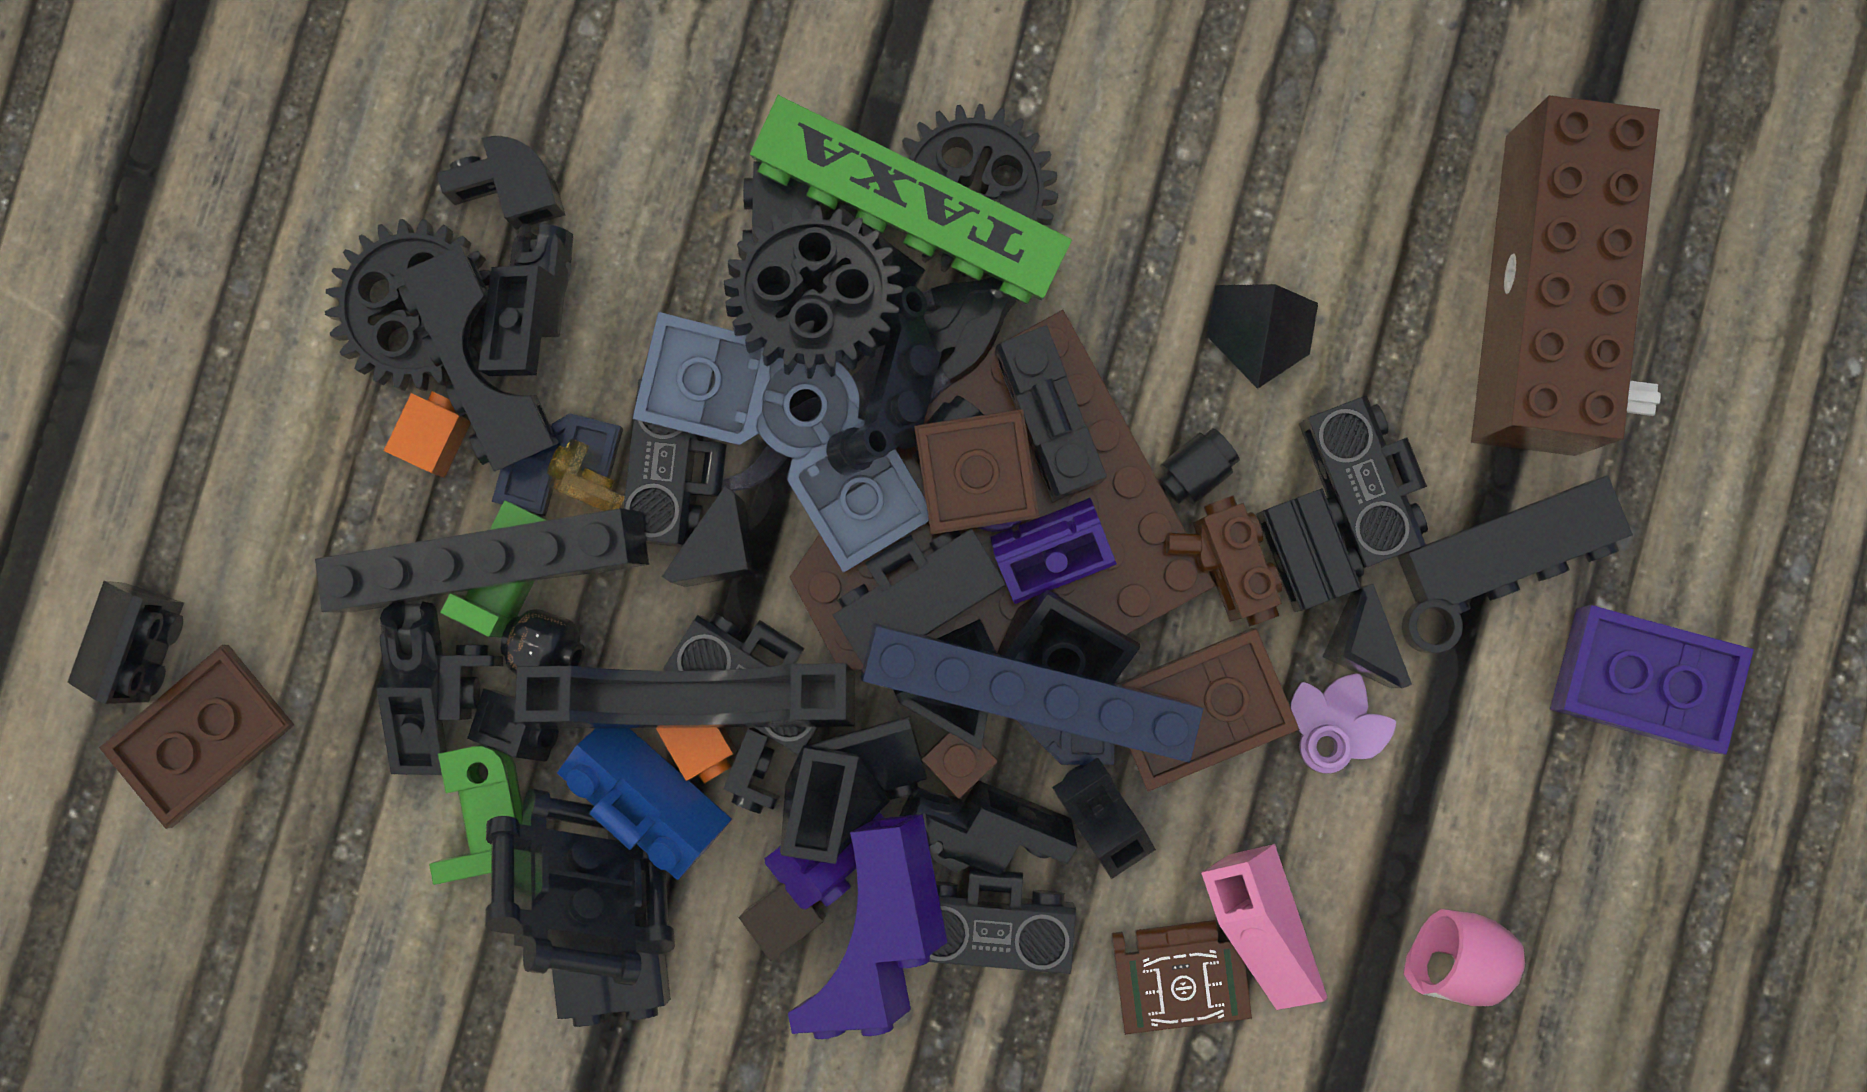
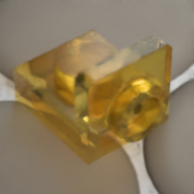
[547,439,625,511]

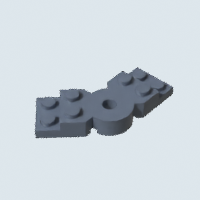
[632,312,929,573]

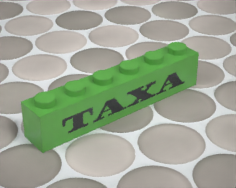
[750,95,1072,304]

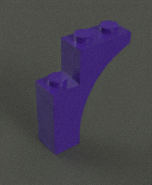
[788,814,948,1039]

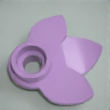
[1290,673,1396,773]

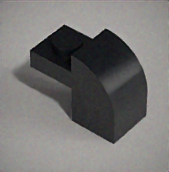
[437,136,565,230]
[1052,758,1156,879]

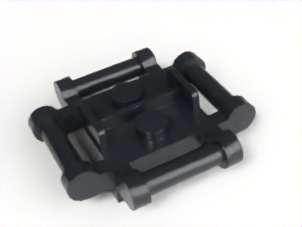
[485,788,675,986]

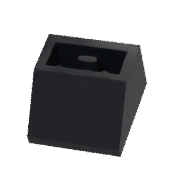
[67,581,184,704]

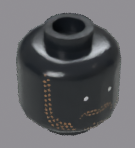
[500,609,585,674]

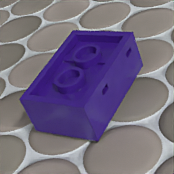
[1550,605,1754,755]

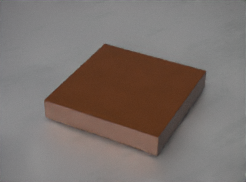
[914,409,1039,535]

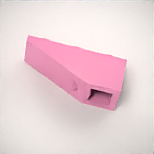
[1201,844,1328,1010]

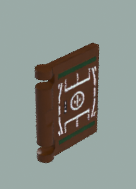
[1112,920,1252,1035]

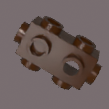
[1166,495,1282,627]

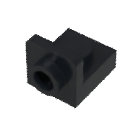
[438,645,503,720]
[467,688,559,762]
[723,727,780,814]

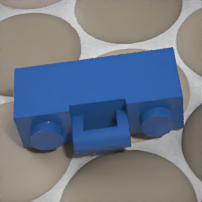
[557,728,732,880]

